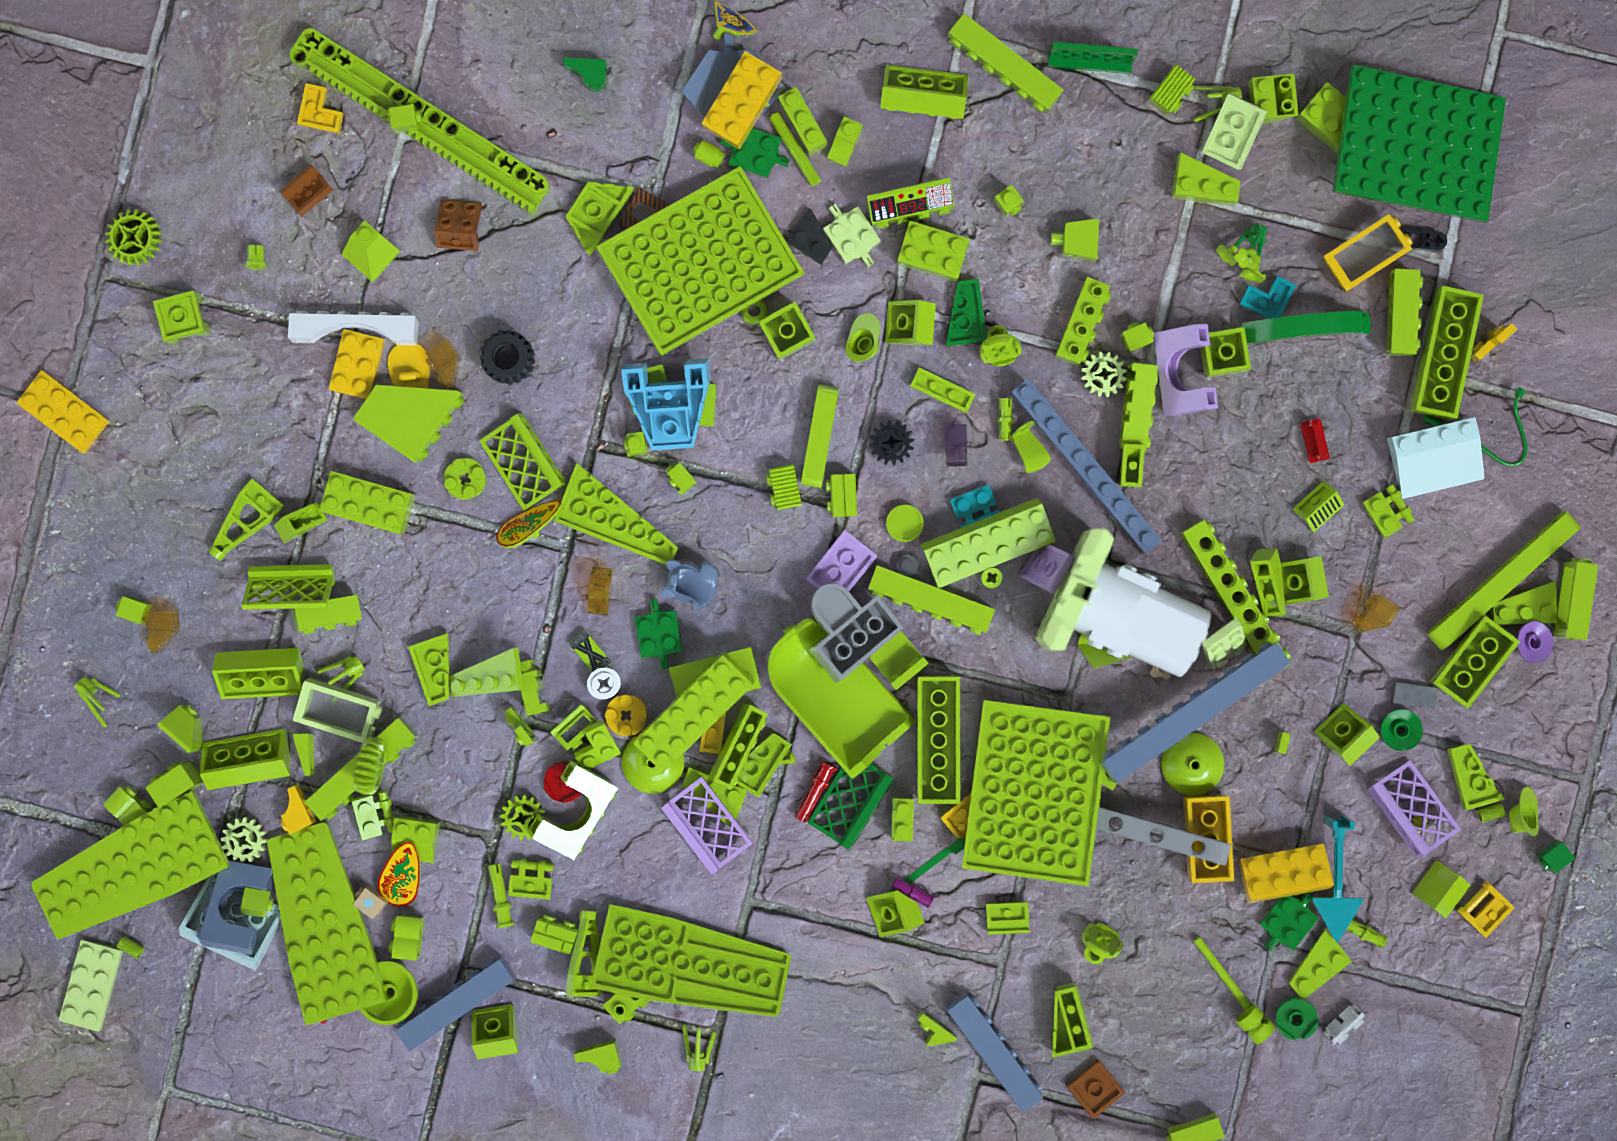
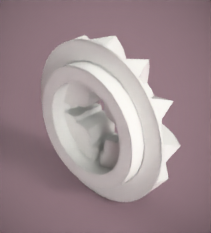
[587,666,621,699]

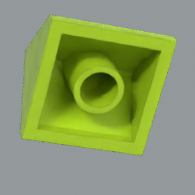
[1411,860,1471,919]

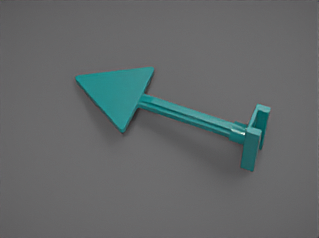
[1312,815,1363,942]

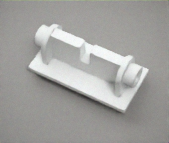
[1323,1004,1365,1045]

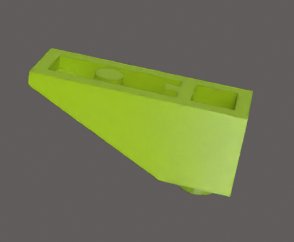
[1250,548,1286,617]

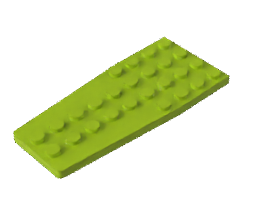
[31,791,231,939]
[267,822,388,1026]
[590,904,791,1017]

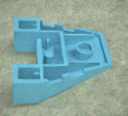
[622,358,711,450]

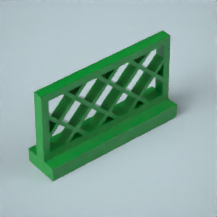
[1048,42,1139,74]
[808,763,895,850]

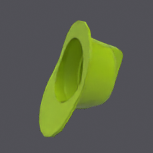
[845,313,881,362]
[1509,787,1539,836]

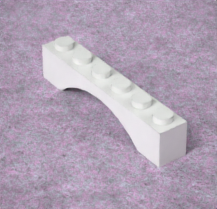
[288,310,419,345]

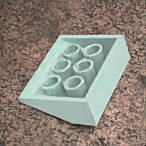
[1387,417,1484,499]
[179,875,281,971]

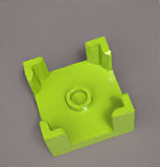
[153,290,211,344]

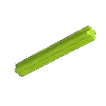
[769,112,821,187]

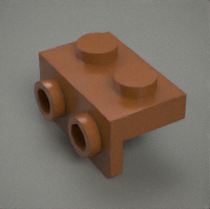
[280,165,333,217]

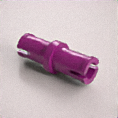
[891,877,934,908]

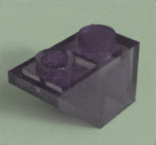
[944,424,967,467]

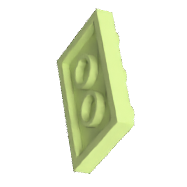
[1202,94,1268,170]
[1201,618,1247,670]

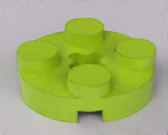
[444,458,487,500]

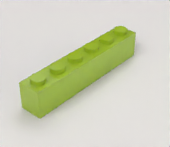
[948,13,1064,114]
[868,565,995,635]
[304,717,418,821]

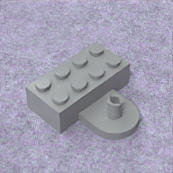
[809,584,904,683]

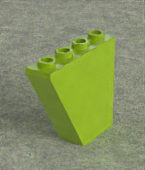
[353,385,465,463]

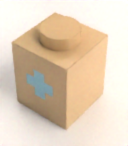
[353,885,388,920]

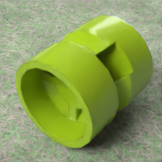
[1235,1004,1276,1045]

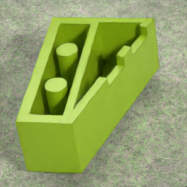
[291,595,362,635]
[1052,981,1094,1058]

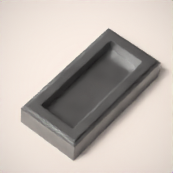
[1391,682,1438,709]

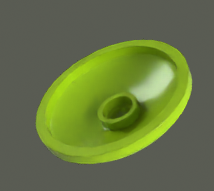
[1161,733,1224,796]
[622,735,684,794]
[360,961,418,1025]

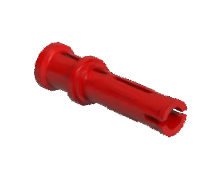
[794,760,837,823]

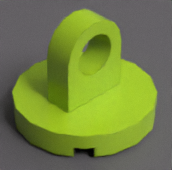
[980,325,1022,367]
[1081,923,1123,964]

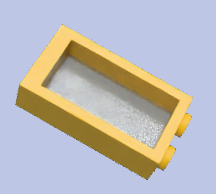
[1322,214,1413,292]

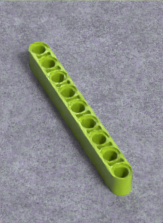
[1427,510,1581,650]

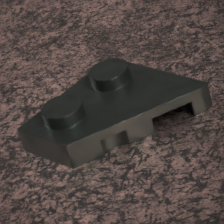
[787,208,833,265]

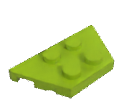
[565,182,634,257]

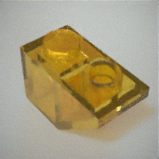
[426,339,461,390]
[587,566,614,616]
[1352,595,1400,633]
[145,610,180,653]

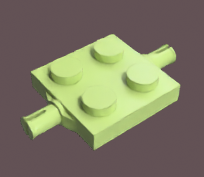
[823,204,881,268]

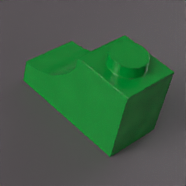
[564,57,608,92]

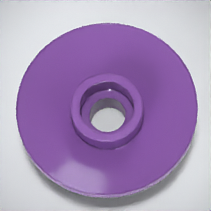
[1516,621,1553,663]

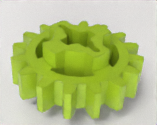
[500,794,546,841]

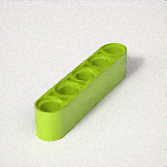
[801,384,839,488]

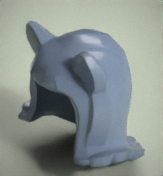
[661,560,718,610]

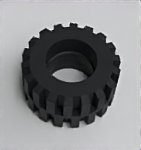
[480,330,535,385]

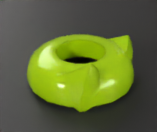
[741,300,768,325]

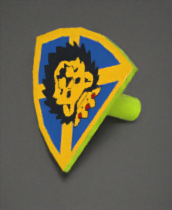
[713,0,758,40]

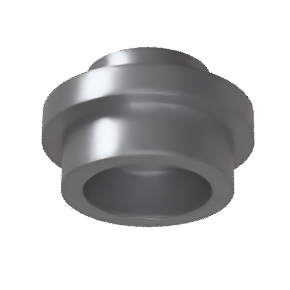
[897,555,918,576]

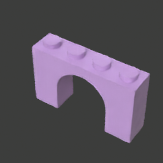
[1154,324,1218,416]

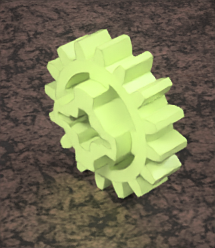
[1081,352,1127,398]
[221,817,268,863]

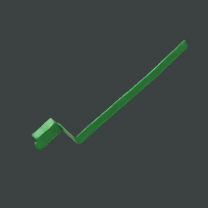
[888,838,965,892]

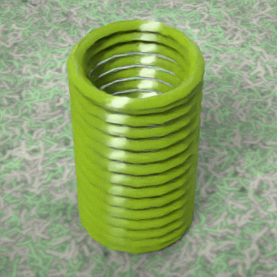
[1477,803,1506,823]
[116,936,145,959]

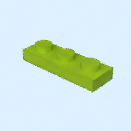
[910,367,976,414]

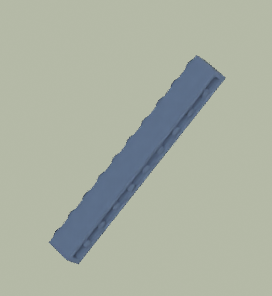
[1010,378,1162,555]
[1099,642,1291,783]

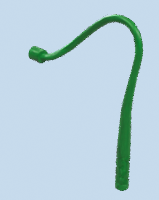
[1422,387,1528,467]

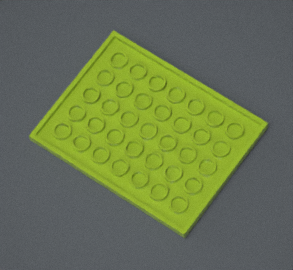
[596,166,805,357]
[962,700,1110,886]

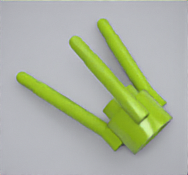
[1194,85,1242,122]
[317,656,365,703]
[74,676,120,727]
[682,1024,716,1071]

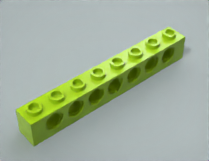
[1180,520,1291,669]

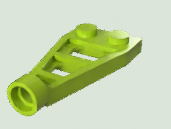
[208,478,285,561]
[566,911,602,997]

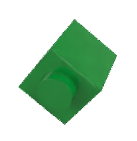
[1536,840,1576,874]

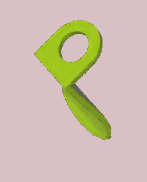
[1011,420,1051,473]

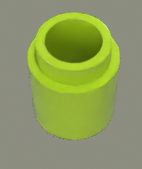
[692,140,725,168]

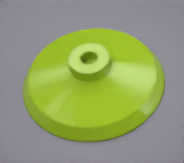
[886,505,924,542]

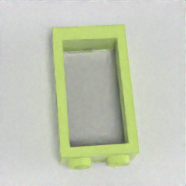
[292,678,382,743]

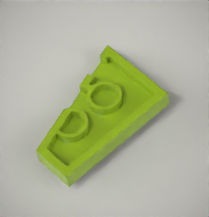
[1447,744,1505,810]
[682,767,747,828]

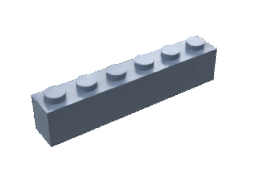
[395,956,516,1052]
[946,992,1043,1113]

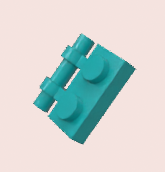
[950,485,1000,528]

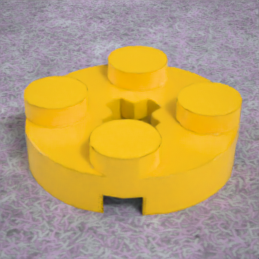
[605,694,647,737]

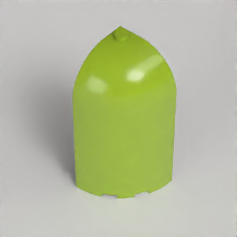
[768,618,915,779]

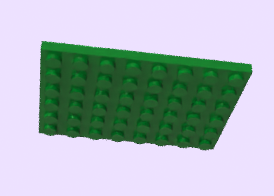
[1332,65,1506,223]

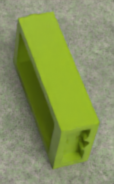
[1553,558,1598,640]

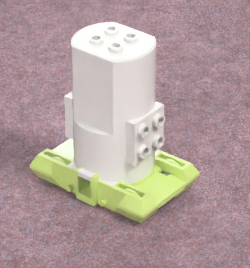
[1035,529,1211,677]

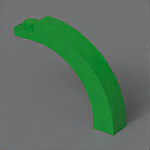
[1242,311,1371,344]

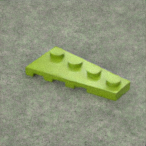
[449,648,523,697]

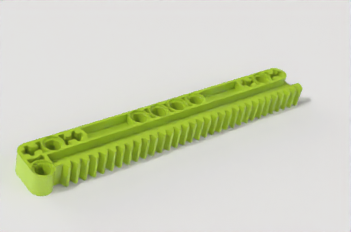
[289,28,551,216]

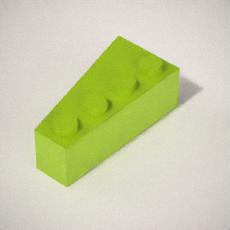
[1118,363,1158,452]

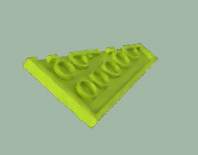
[554,463,679,565]

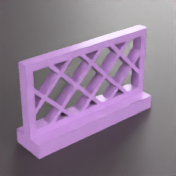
[1367,760,1461,859]
[661,776,753,875]

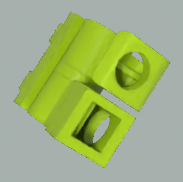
[520,660,550,716]

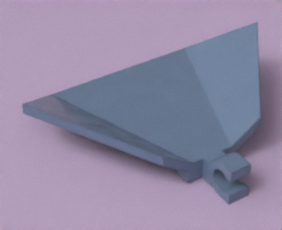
[681,34,786,115]

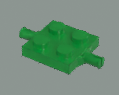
[720,128,790,179]
[634,599,683,670]
[1259,892,1319,952]

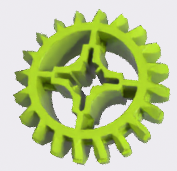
[105,209,163,266]
[353,737,388,795]

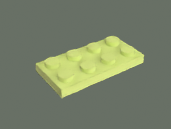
[59,939,123,1032]

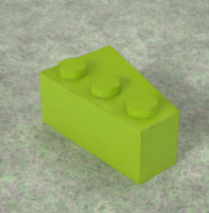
[1172,152,1241,206]

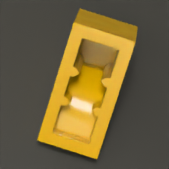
[281,784,317,835]

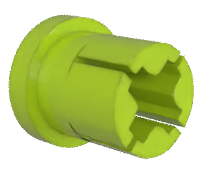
[245,245,266,270]
[980,567,1002,588]

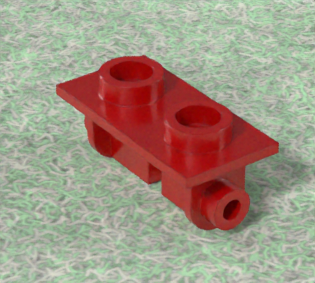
[1300,418,1330,464]

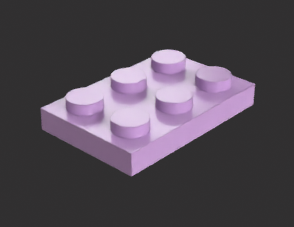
[806,530,877,591]
[1018,544,1075,594]

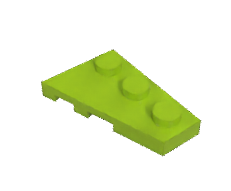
[1491,581,1557,625]
[408,633,450,706]
[737,733,792,798]
[1288,927,1352,999]

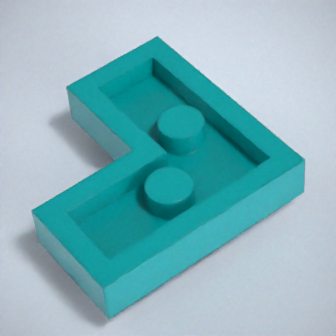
[1239,276,1296,319]

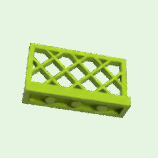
[479,413,568,511]
[241,564,336,610]

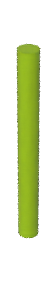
[1193,936,1251,1009]

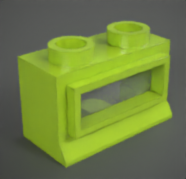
[550,703,599,751]

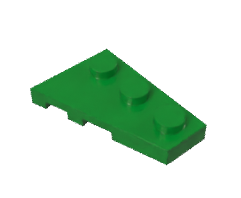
[945,279,987,347]

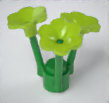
[1216,223,1268,283]

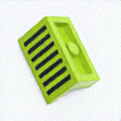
[1293,481,1345,533]

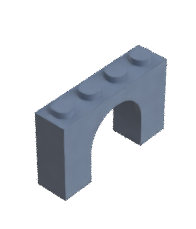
[197,861,274,955]

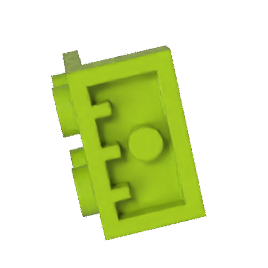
[870,631,929,690]

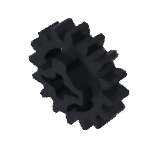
[869,420,914,466]

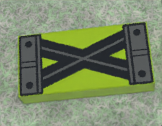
[569,630,612,672]

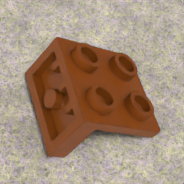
[434,200,482,251]

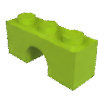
[778,87,827,156]

